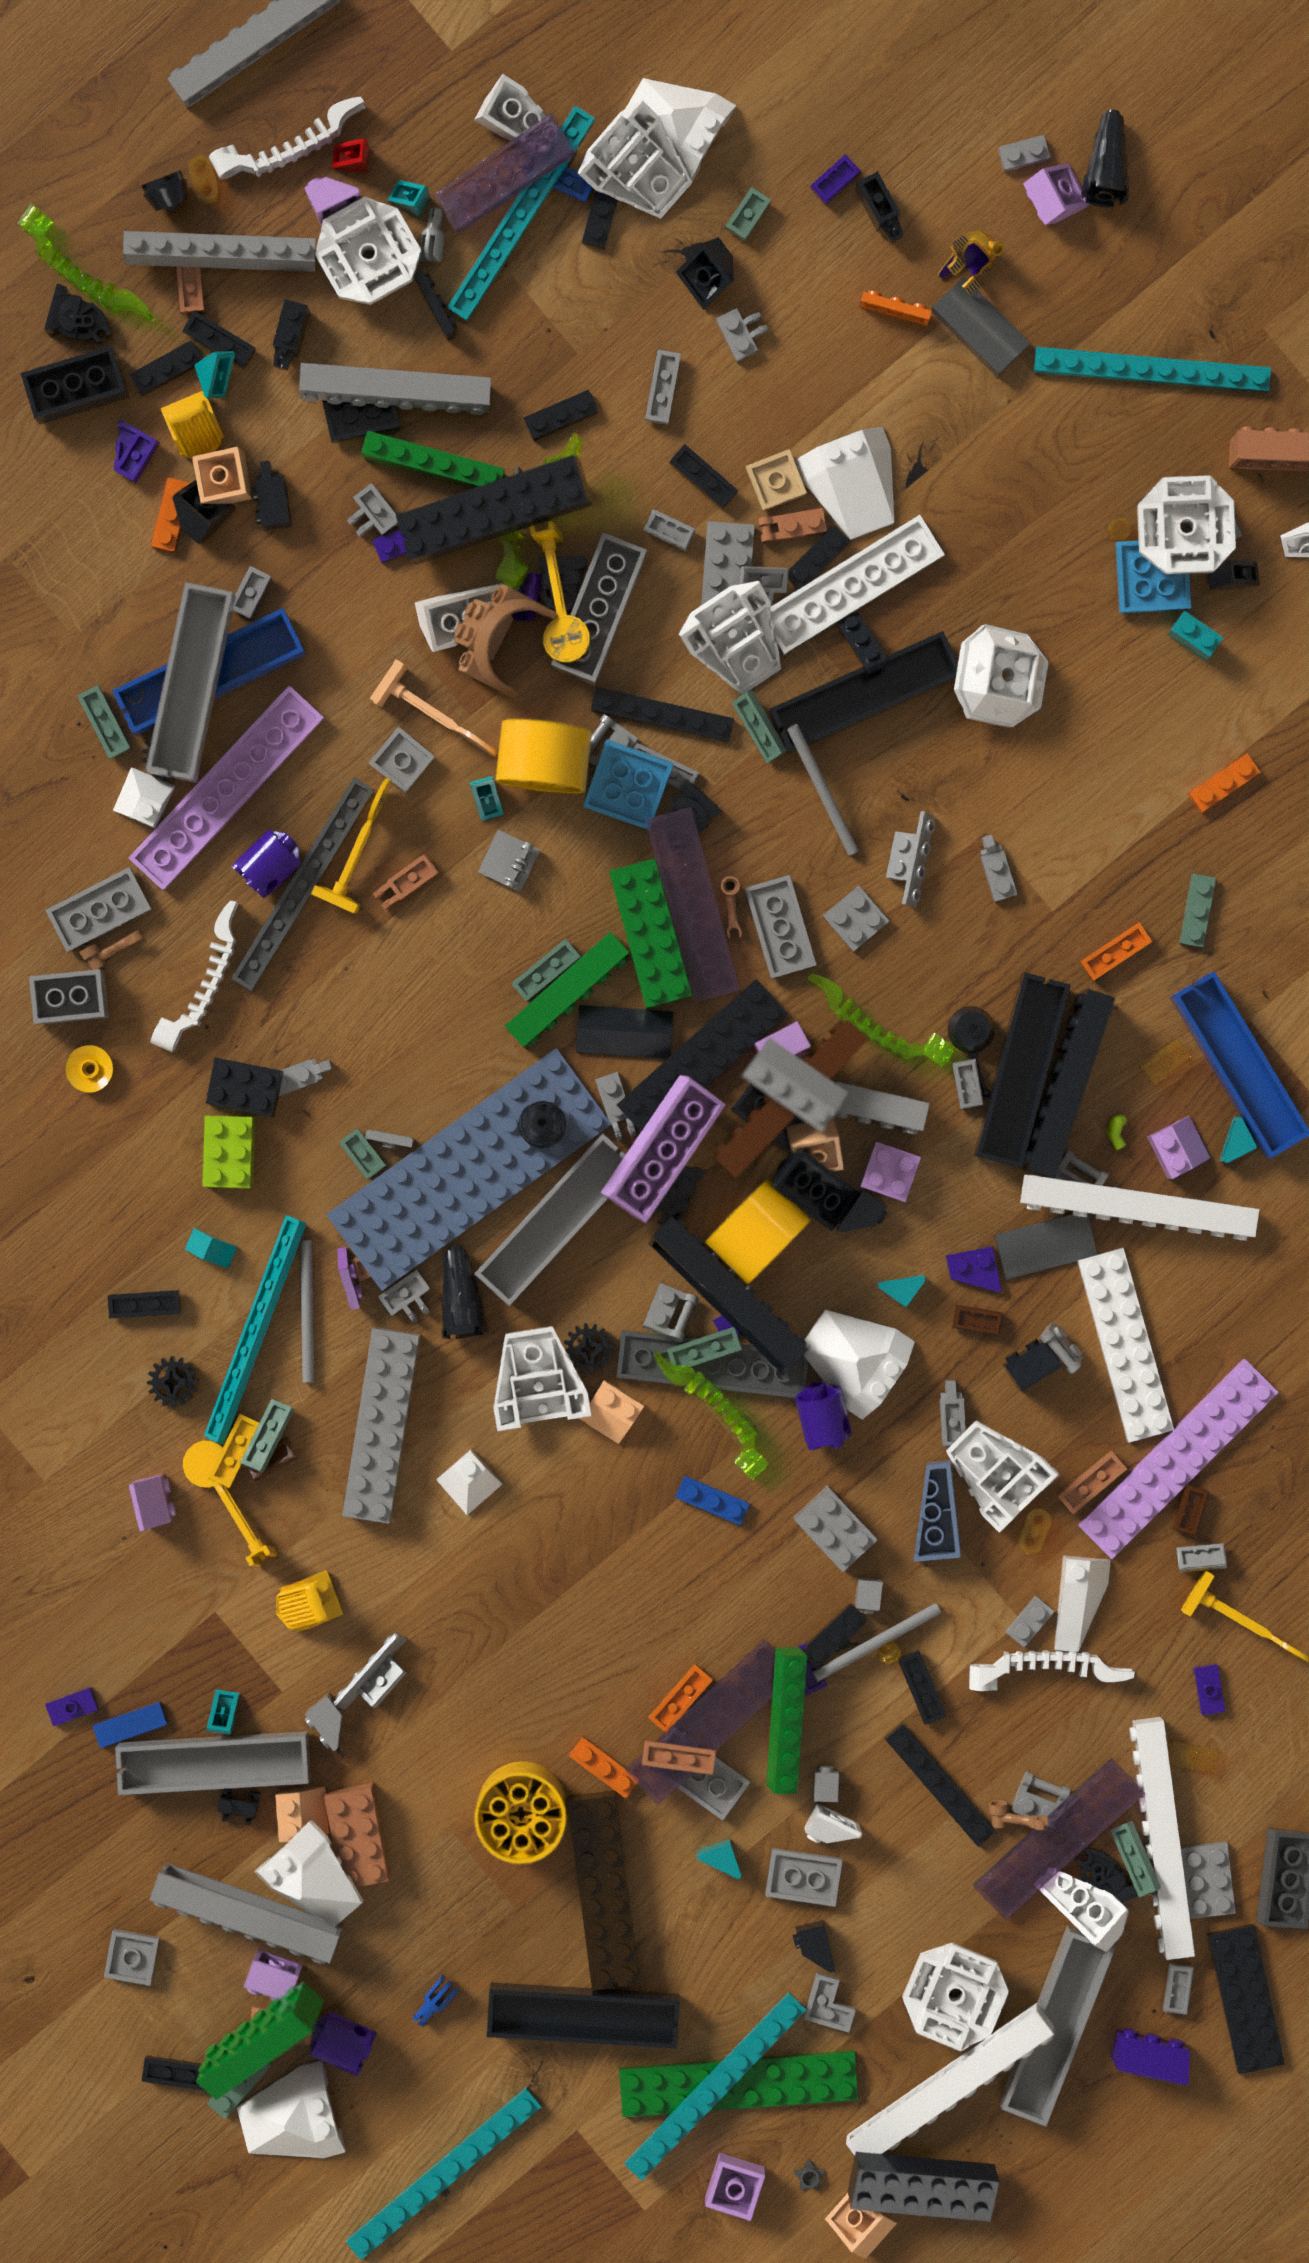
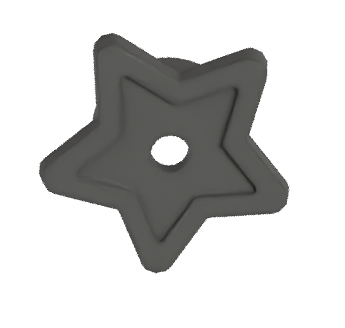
[794,2160,825,2190]

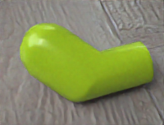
[1107,1114,1127,1151]

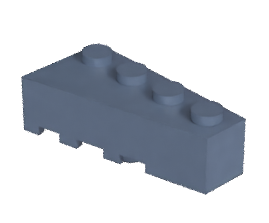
[913,1460,962,1562]

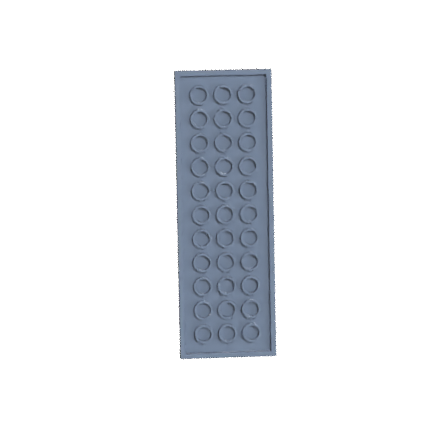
[326,1048,612,1291]

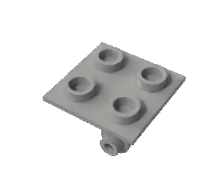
[478,830,541,892]

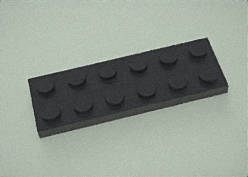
[1207,1924,1285,2074]

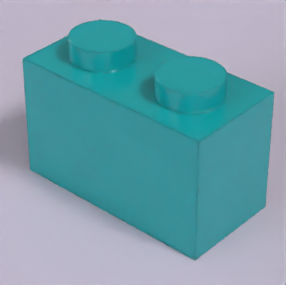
[1167,611,1223,661]

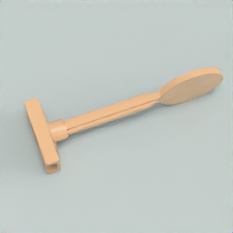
[370,659,498,758]

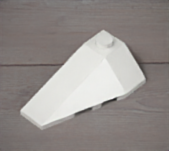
[415,582,512,652]
[1054,1555,1111,1652]
[1033,1866,1128,1953]

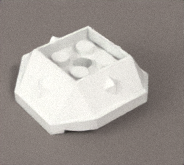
[315,196,422,305]
[1137,476,1236,574]
[954,624,1048,728]
[902,1943,1009,2051]

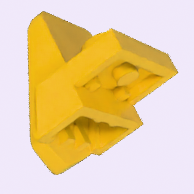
[161,391,225,459]
[276,1570,343,1632]

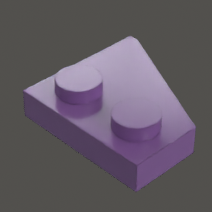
[337,1247,363,1310]

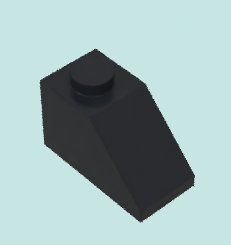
[1207,560,1260,590]
[836,1190,887,1232]
[793,1920,835,1973]

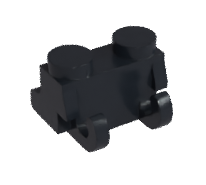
[218,1788,261,1826]

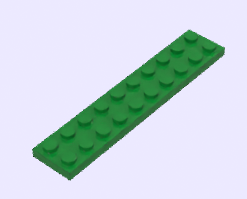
[619,2050,858,2117]

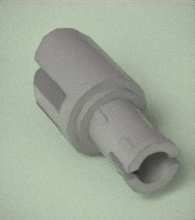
[419,208,445,262]

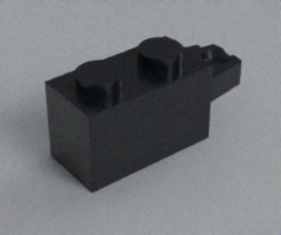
[855,171,903,243]
[272,299,311,371]
[252,461,292,531]

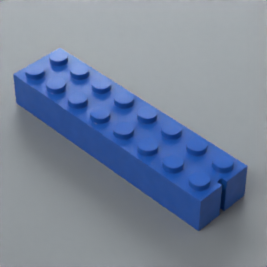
[112,608,307,737]
[1169,971,1309,1159]

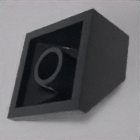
[676,237,734,310]
[172,480,236,544]

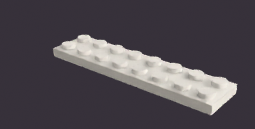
[770,515,945,655]
[1077,1248,1174,1442]

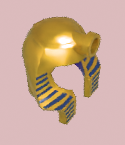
[938,230,1004,295]

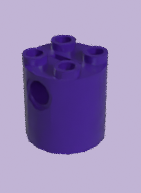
[232,829,302,898]
[795,1381,852,1450]
[310,2011,377,2077]

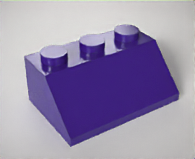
[1111,2028,1190,2086]

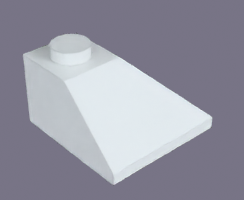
[113,767,175,829]
[436,1449,503,1515]
[804,1803,862,1843]

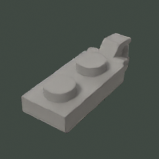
[980,835,1018,902]
[279,1059,333,1096]
[939,1380,966,1447]

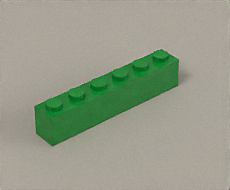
[361,430,506,489]
[505,931,629,1048]
[766,1647,807,1794]

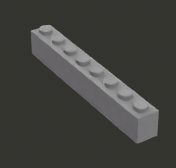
[167,0,341,109]
[123,231,316,272]
[299,363,491,415]

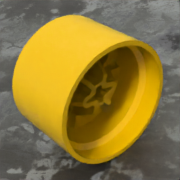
[495,720,592,793]
[705,1178,811,1284]
[475,1761,567,1864]

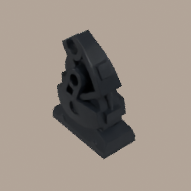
[44,283,111,345]
[538,556,586,620]
[663,778,722,849]
[652,1165,705,1225]
[1075,1846,1138,1903]

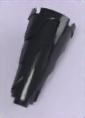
[1081,109,1129,207]
[518,1101,566,1149]
[441,1245,489,1339]

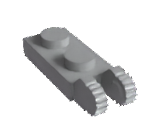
[595,1072,636,1141]

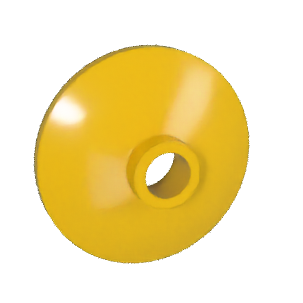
[66,1045,113,1093]

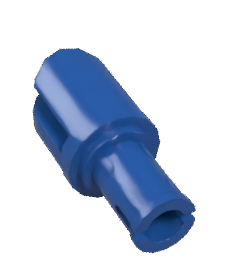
[413,1975,460,2027]

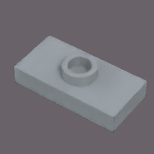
[643,509,696,552]
[952,1059,984,1110]
[365,1129,415,1149]
[1176,1543,1227,1573]
[1163,1963,1194,2015]

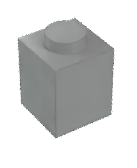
[855,1577,883,1614]
[813,1765,839,1802]

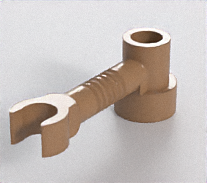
[721,876,742,938]
[79,930,143,970]
[988,1800,1049,1830]

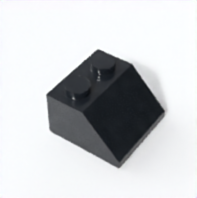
[1002,1338,1063,1392]

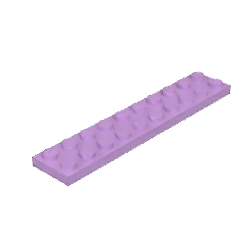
[128,686,325,891]
[1078,1359,1279,1559]

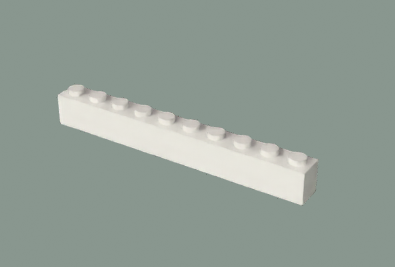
[1020,1175,1259,1241]
[1129,1717,1195,1960]
[846,2003,1054,2155]

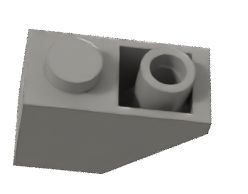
[305,1693,344,1751]

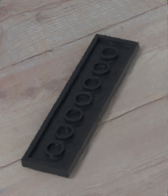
[616,979,788,1132]

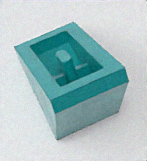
[387,180,430,218]
[195,351,235,399]
[469,776,504,821]
[1219,1117,1257,1163]
[185,1228,238,1268]
[877,1275,926,1307]
[206,1689,239,1735]
[696,1839,741,1880]

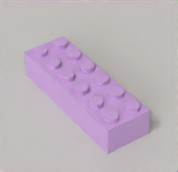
[600,1075,726,1223]

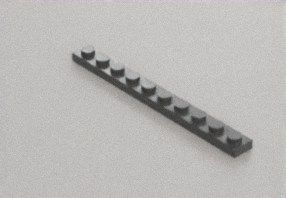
[231,777,375,991]

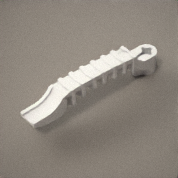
[209,97,366,180]
[150,900,239,1052]
[969,1650,1135,1691]

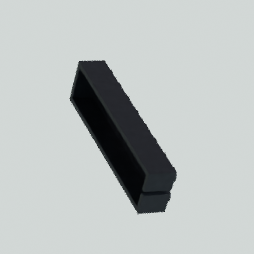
[396,454,593,565]
[769,631,958,755]
[973,972,1071,1168]
[1023,989,1115,1179]
[648,1216,809,1376]
[487,1982,680,2049]

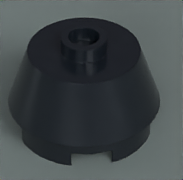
[141,170,188,213]
[948,1006,995,1053]

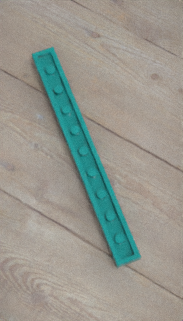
[447,106,596,322]
[1033,347,1271,393]
[204,1215,307,1445]
[625,1991,806,2181]
[346,2087,542,2260]

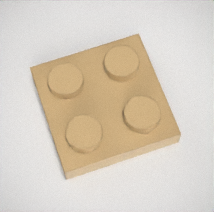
[745,449,807,512]

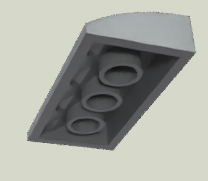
[931,277,1031,378]
[993,1213,1097,1280]
[1256,1827,1309,1929]

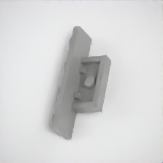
[886,811,935,908]
[333,1633,408,1710]

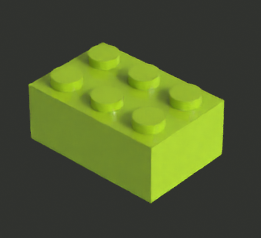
[202,1116,256,1188]

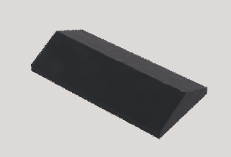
[576,1005,673,1058]
[772,1148,860,1231]

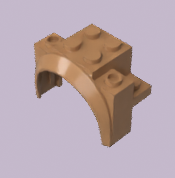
[453,584,557,698]

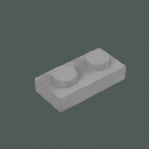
[998,135,1050,172]
[233,566,272,620]
[1005,1595,1054,1648]

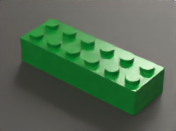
[609,858,692,1009]
[196,1982,324,2100]

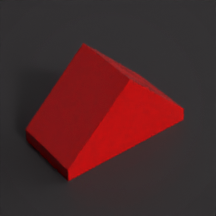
[331,138,370,173]

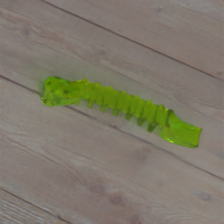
[17,204,153,322]
[495,433,583,591]
[807,974,956,1068]
[653,1350,769,1480]

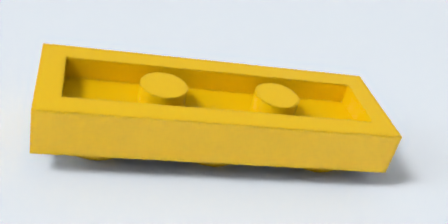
[208,1414,259,1489]

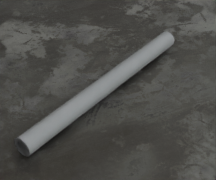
[787,724,859,855]
[300,1240,314,1382]
[812,1603,941,1682]

